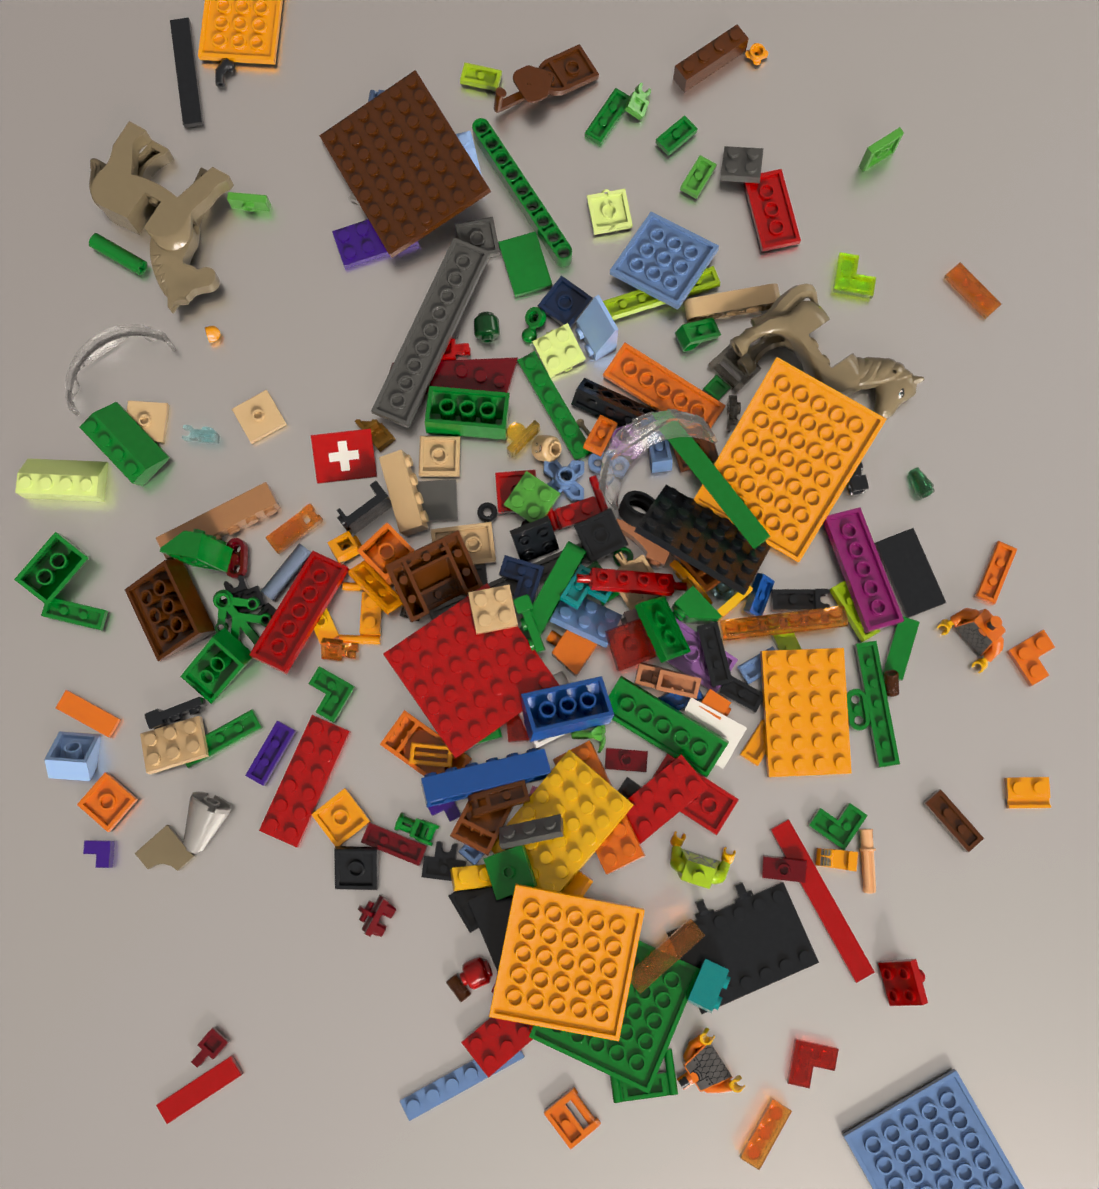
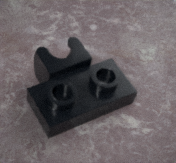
[222,575,266,621]
[421,841,467,881]

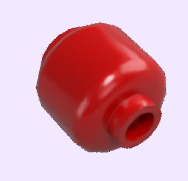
[460,957,493,989]

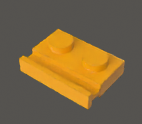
[1004,777,1051,808]

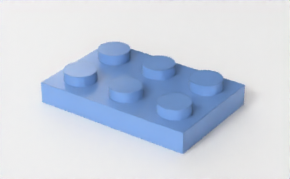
[550,598,622,648]

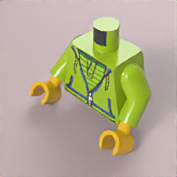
[670,831,736,889]

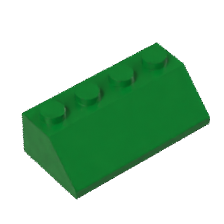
[424,386,510,440]
[79,402,170,486]

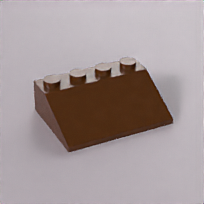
[125,559,215,661]

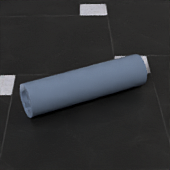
[261,543,311,601]

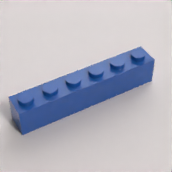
[421,748,551,808]

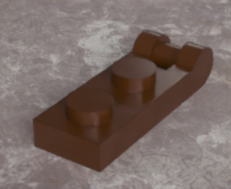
[468,780,530,818]

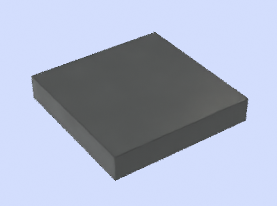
[455,217,501,258]
[416,479,458,522]

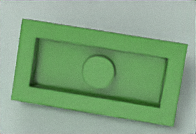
[680,155,717,199]
[227,192,271,212]

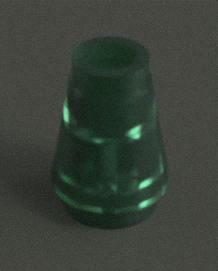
[908,467,935,499]

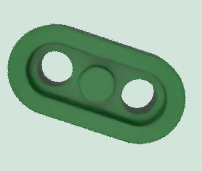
[847,689,870,731]

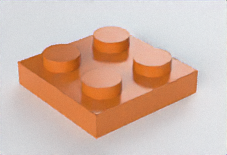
[77,772,138,832]

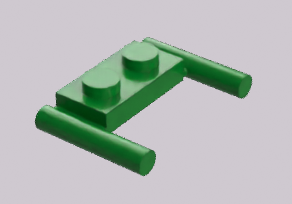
[610,1048,678,1103]

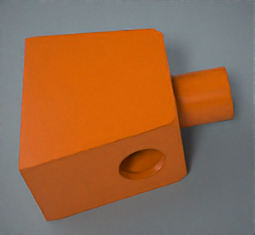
[546,630,598,677]

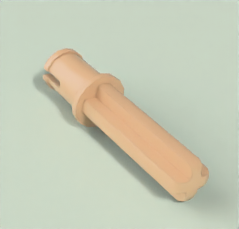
[859,829,876,894]

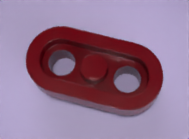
[226,538,248,579]

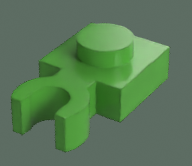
[624,82,651,120]

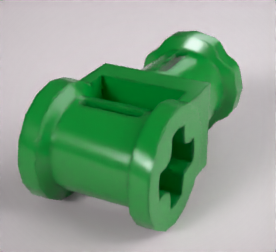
[394,812,440,846]

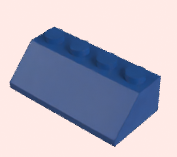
[521,676,614,742]

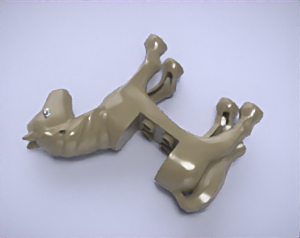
[730,284,924,418]

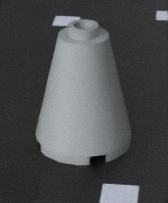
[183,792,231,854]

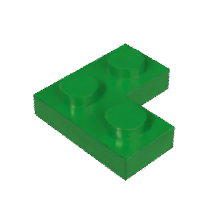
[309,666,355,723]
[808,803,868,850]

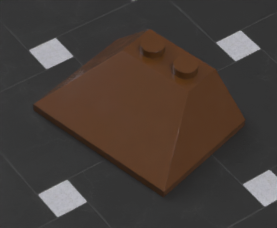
[384,530,483,622]

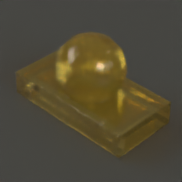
[507,420,540,458]

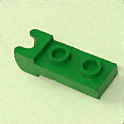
[513,594,546,653]

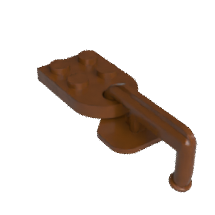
[494,44,599,113]

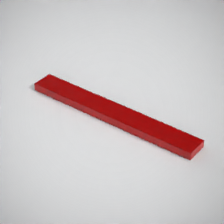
[770,819,875,983]

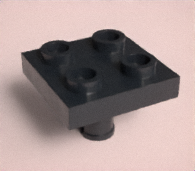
[510,516,559,561]

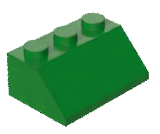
[160,529,233,572]
[14,532,89,606]

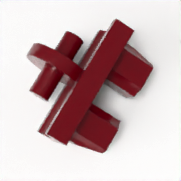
[358,895,396,937]

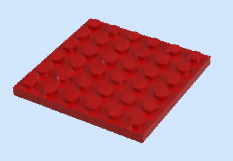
[383,583,559,759]

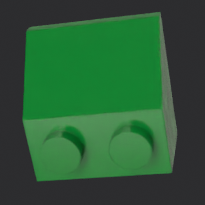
[671,586,722,624]

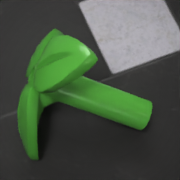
[571,725,606,753]

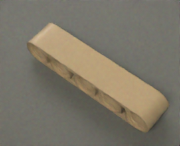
[683,284,780,323]

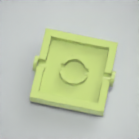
[587,189,633,235]
[532,323,586,378]

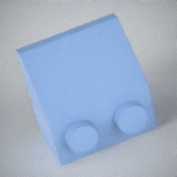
[44,731,101,781]

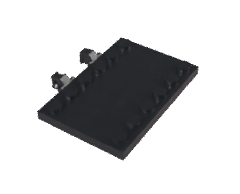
[666,882,819,1014]

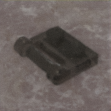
[708,344,761,393]

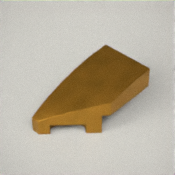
[355,419,396,452]

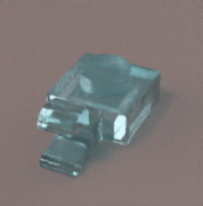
[182,425,220,444]

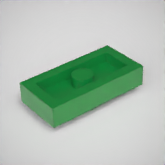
[655,115,698,156]

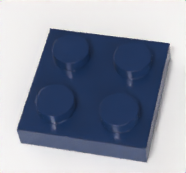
[538,275,593,328]

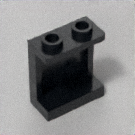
[337,481,392,534]

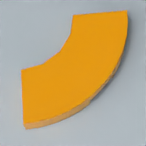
[670,560,713,604]

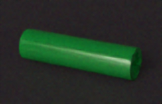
[89,233,147,275]

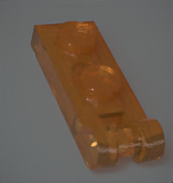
[265,504,323,554]

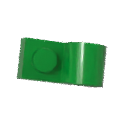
[675,317,721,352]

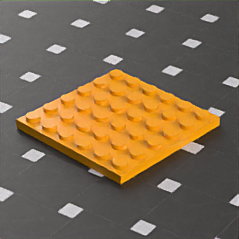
[489,884,645,1041]

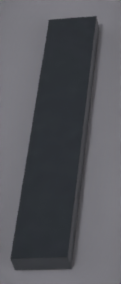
[170,17,204,128]

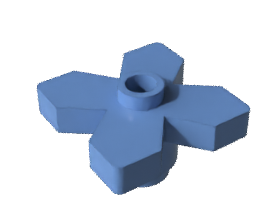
[543,459,584,502]

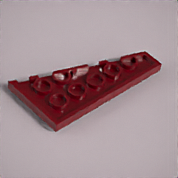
[389,357,518,395]

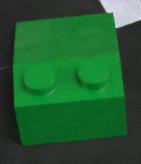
[180,628,253,704]

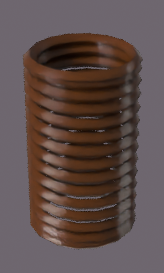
[884,670,899,697]
[446,974,471,1002]

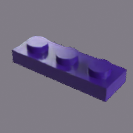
[245,721,296,786]

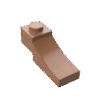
[617,518,670,568]
[634,662,701,699]

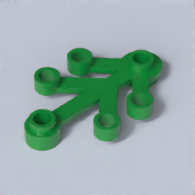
[213,589,272,648]

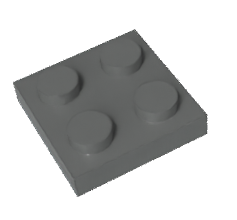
[720,146,763,183]

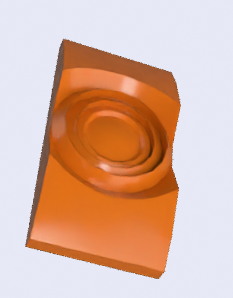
[380,710,472,776]

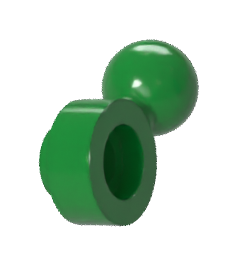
[522,307,546,344]

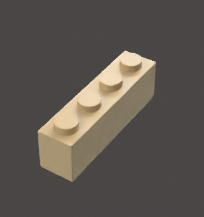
[379,450,429,537]

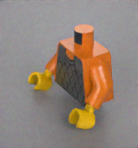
[937,608,1006,673]
[677,1028,745,1093]

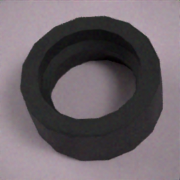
[618,490,655,527]

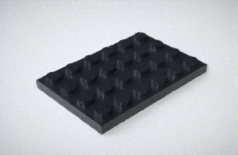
[634,484,771,595]

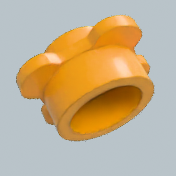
[745,43,768,65]

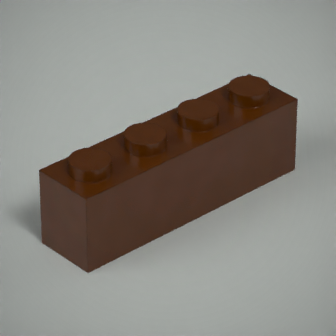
[673,24,749,93]

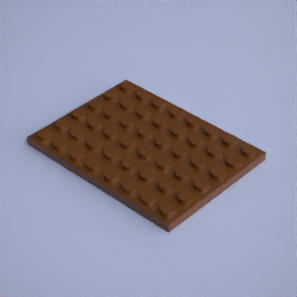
[319,70,491,258]

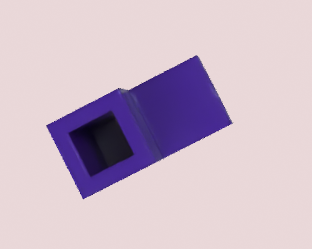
[428,801,461,822]
[83,840,115,868]

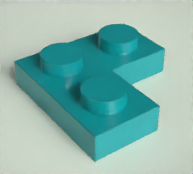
[560,564,612,610]

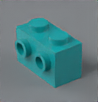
[687,959,731,1013]

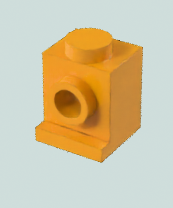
[327,530,362,565]

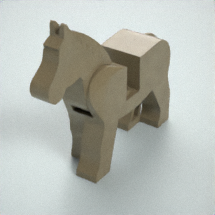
[89,121,234,313]

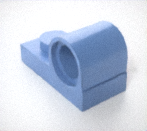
[646,430,673,473]

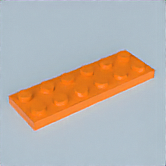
[603,343,726,429]
[553,740,646,875]

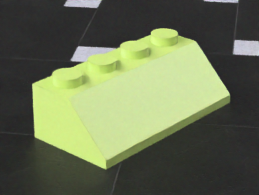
[15,459,108,502]

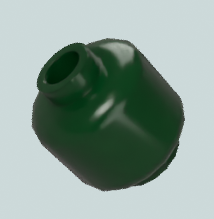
[474,312,500,343]

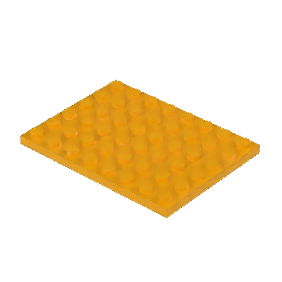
[694,357,886,562]

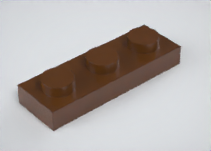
[923,789,984,852]

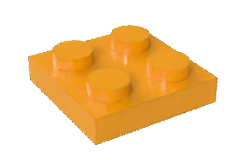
[311,788,371,846]

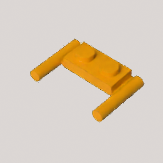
[339,582,383,644]

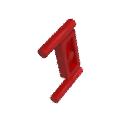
[547,475,608,532]

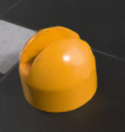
[204,326,220,343]

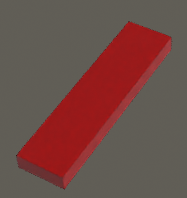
[156,1055,243,1124]

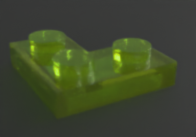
[833,252,876,299]

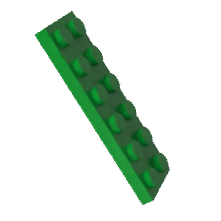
[609,676,729,778]

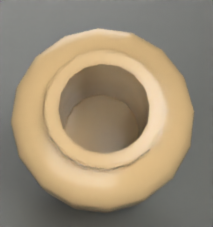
[531,435,562,462]

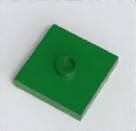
[484,845,537,900]

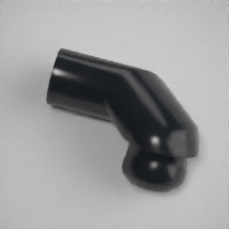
[215,59,235,87]

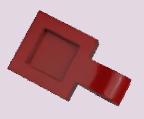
[441,339,471,361]

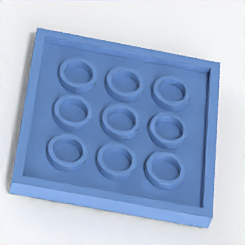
[610,212,719,310]

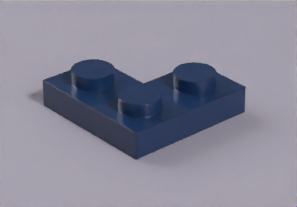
[499,555,544,604]

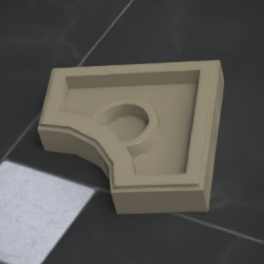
[135,825,195,871]

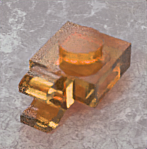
[321,638,359,661]

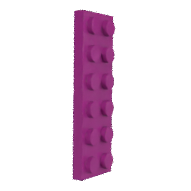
[823,507,904,633]

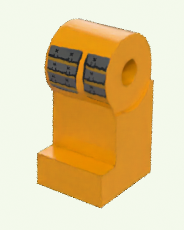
[815,848,858,872]

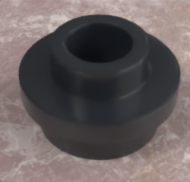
[477,502,498,523]

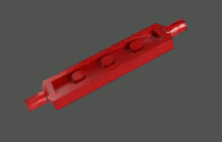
[576,568,687,596]

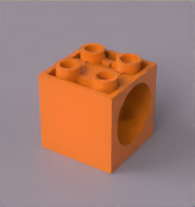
[357,522,415,587]

